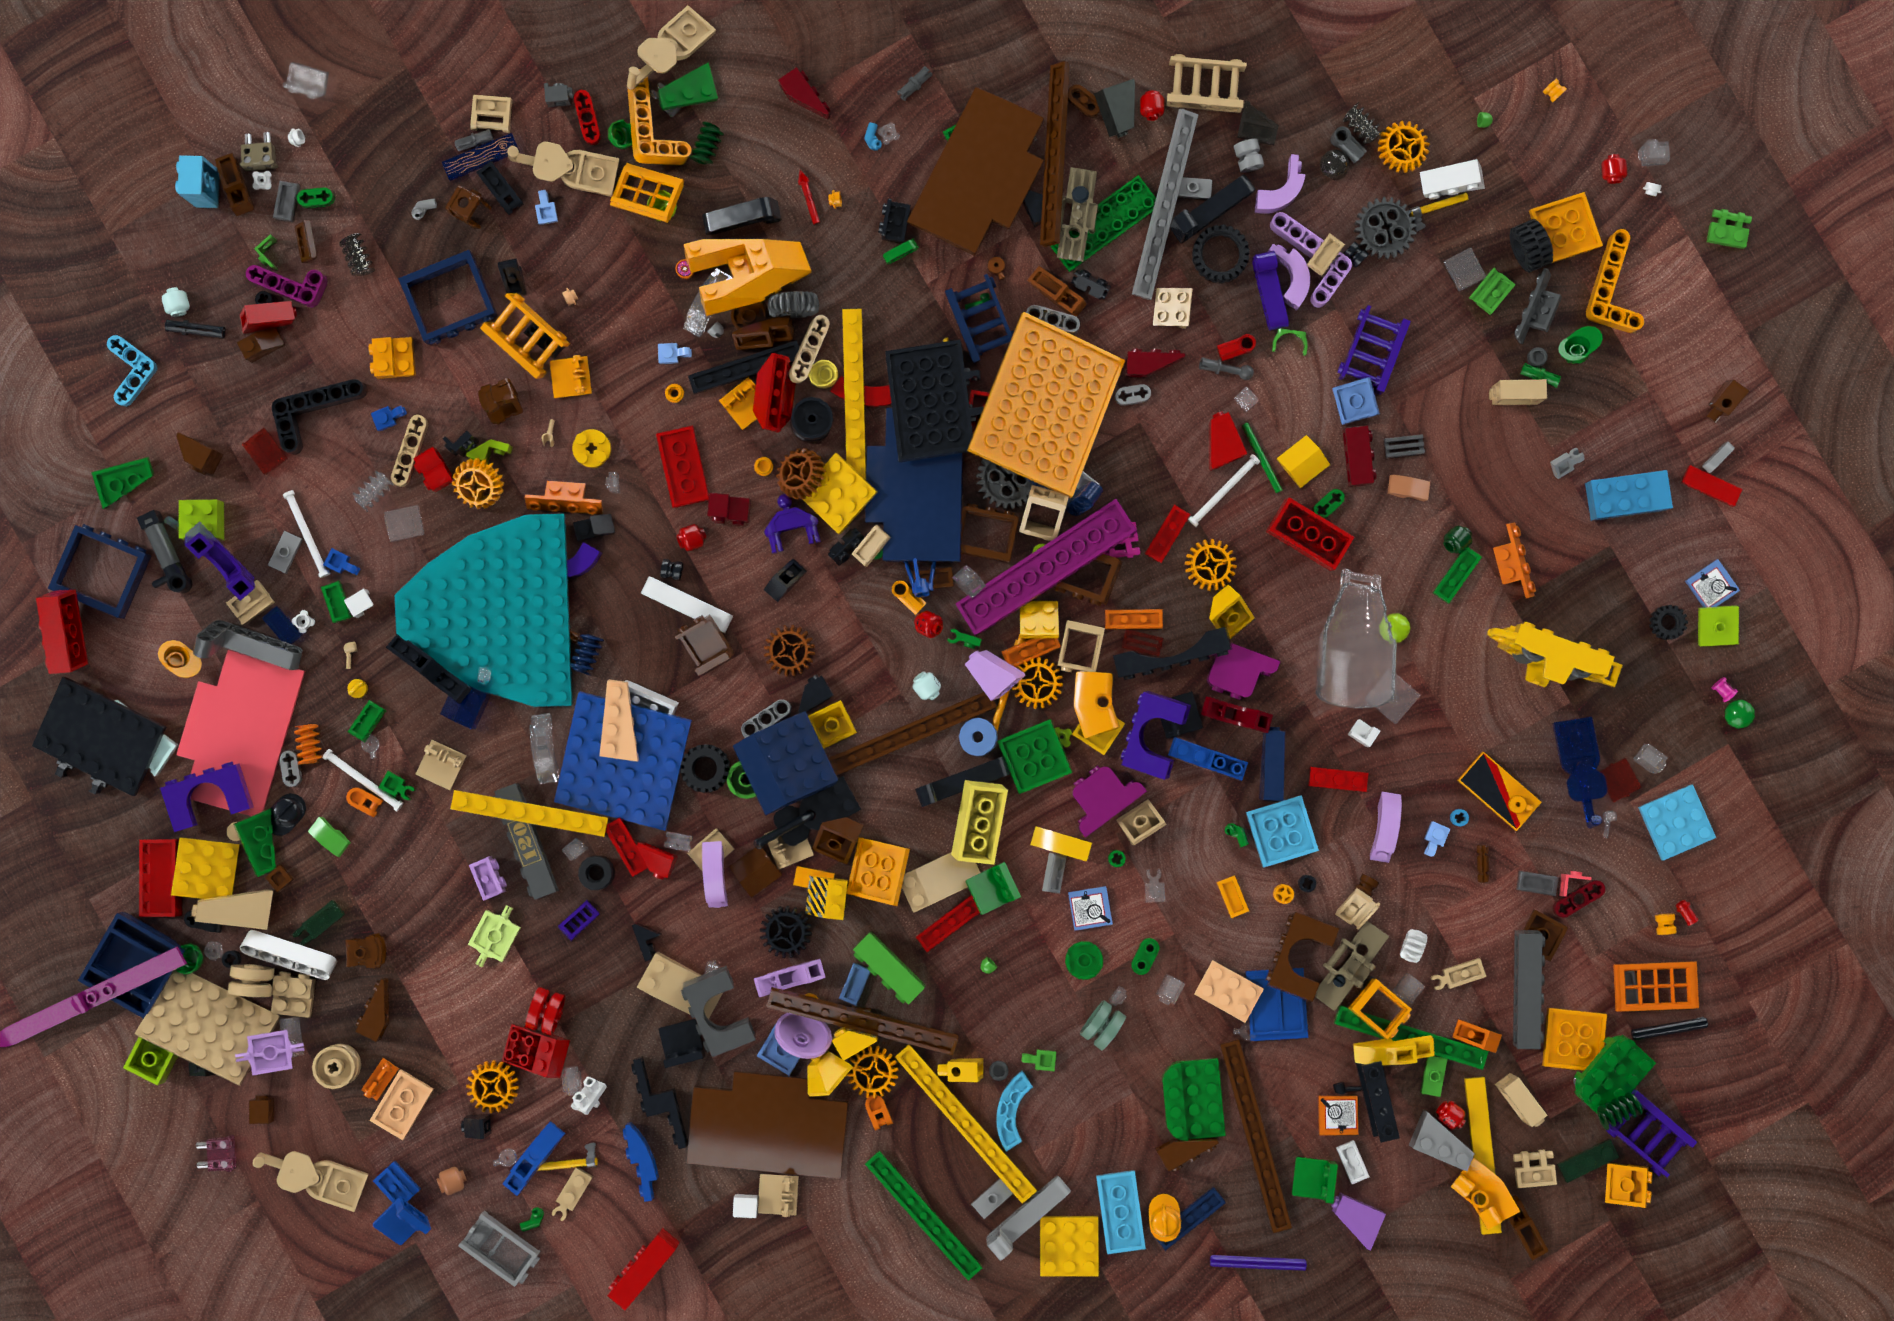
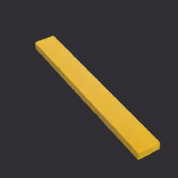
[1464,1076,1502,1235]

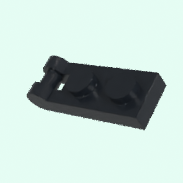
[476,161,524,215]

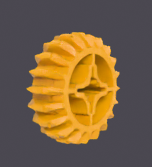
[1377,121,1430,173]
[452,458,504,509]
[1185,539,1237,591]
[1012,657,1063,709]
[847,1045,899,1098]
[466,1060,519,1113]

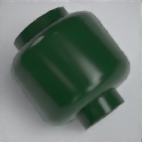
[1443,525,1472,554]

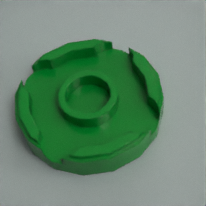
[1065,941,1103,980]

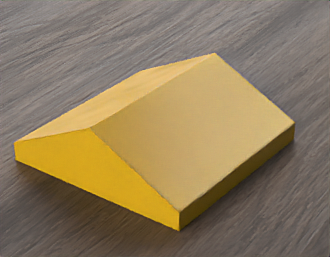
[1277,435,1330,488]
[808,700,857,749]

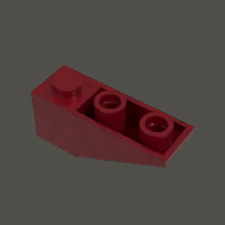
[778,67,831,120]
[1126,348,1185,378]

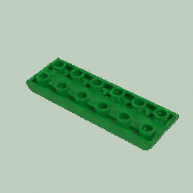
[1050,175,1156,272]

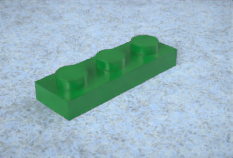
[1432,547,1482,604]

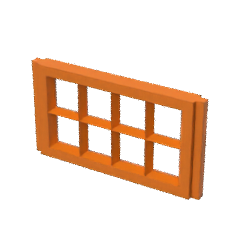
[1613,961,1699,1012]

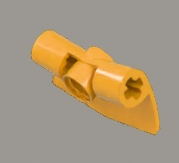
[1074,672,1120,739]
[1451,1158,1520,1230]

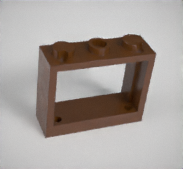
[961,503,1019,563]
[1053,554,1123,606]

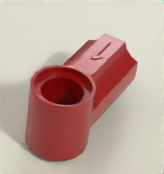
[1217,334,1256,362]

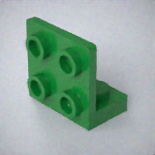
[965,862,1021,915]
[1292,1156,1338,1204]

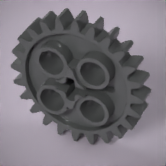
[1354,197,1417,260]
[976,459,1033,510]

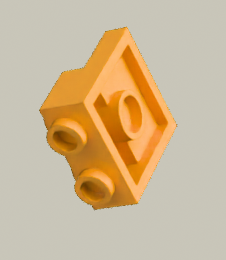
[368,337,416,379]
[1605,1163,1653,1208]

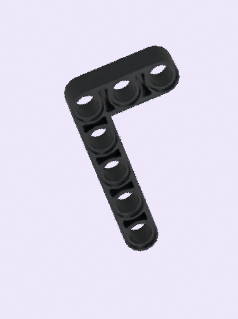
[1170,174,1256,244]
[272,379,367,455]
[915,756,1010,807]

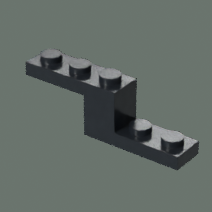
[386,634,472,704]
[631,1056,688,1149]

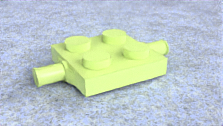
[468,905,521,967]

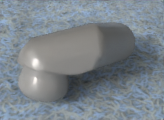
[412,198,437,220]

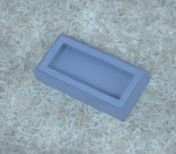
[839,963,870,1006]

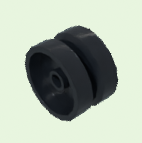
[790,397,833,443]

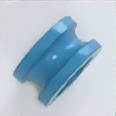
[1450,809,1469,827]

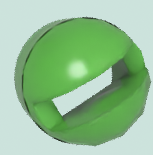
[1477,112,1493,128]
[981,957,997,974]

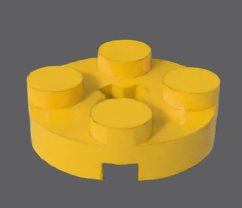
[572,429,612,468]

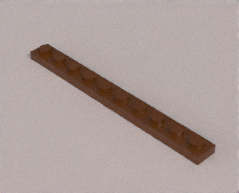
[1040,61,1070,247]
[828,692,997,776]
[766,987,958,1055]
[1220,1039,1292,1233]

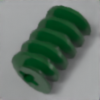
[689,121,724,165]
[1597,1093,1643,1130]

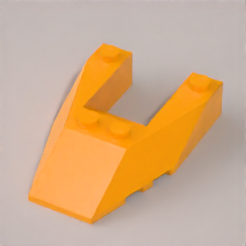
[684,239,811,316]

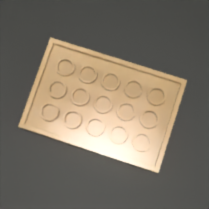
[135,969,280,1086]

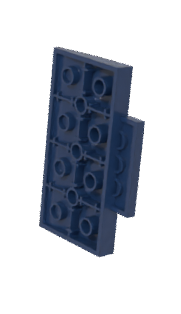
[865,408,963,562]

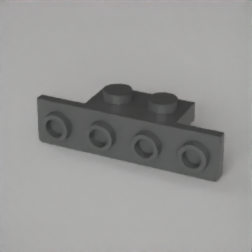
[1515,268,1562,344]

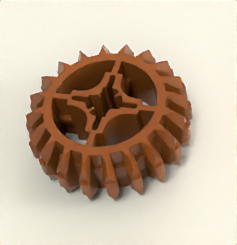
[776,448,826,500]
[764,625,815,677]

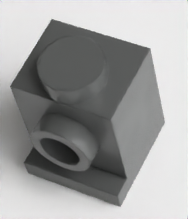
[544,83,574,107]

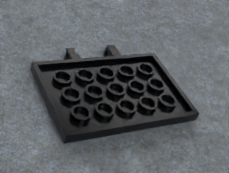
[885,339,984,463]
[32,677,167,796]

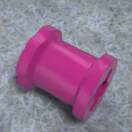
[1711,677,1738,702]

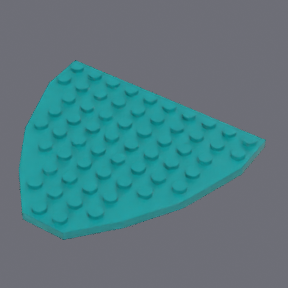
[394,514,573,707]

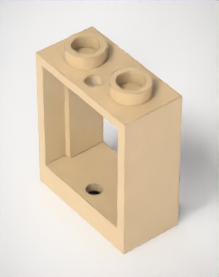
[1489,379,1547,405]
[1019,485,1069,541]
[1057,620,1105,673]
[1495,1073,1548,1127]

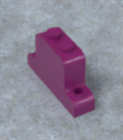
[1207,643,1280,700]
[1072,765,1147,838]

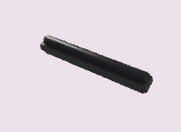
[1631,1017,1708,1040]

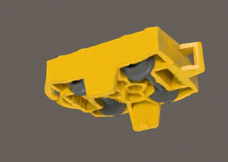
[1487,622,1623,687]

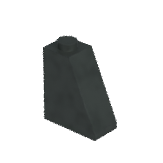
[1094,79,1135,138]

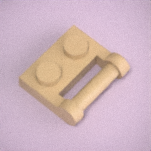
[471,95,512,133]

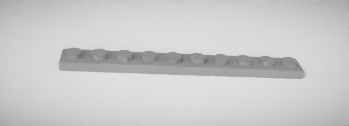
[1132,109,1198,300]

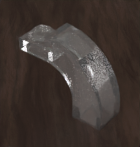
[683,268,733,338]
[529,713,559,784]

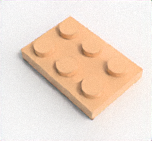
[1194,960,1264,1023]
[370,1069,434,1140]

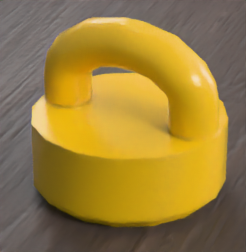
[347,679,368,698]

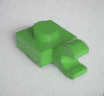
[1021,1049,1056,1071]

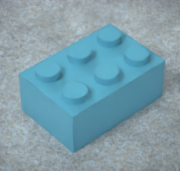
[175,155,220,208]

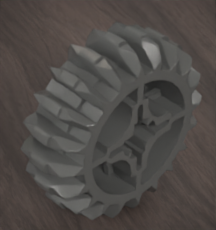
[768,291,819,319]

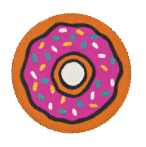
[675,259,695,279]

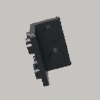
[658,1019,705,1068]

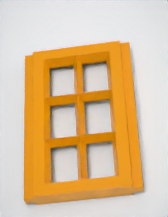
[610,163,684,223]

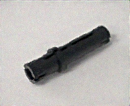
[165,319,226,339]

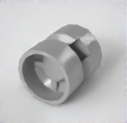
[1234,139,1264,173]

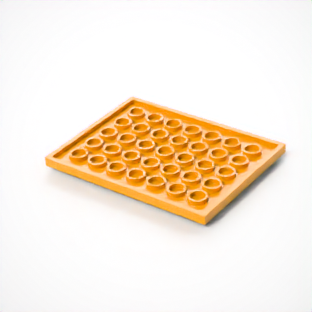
[967,312,1125,498]

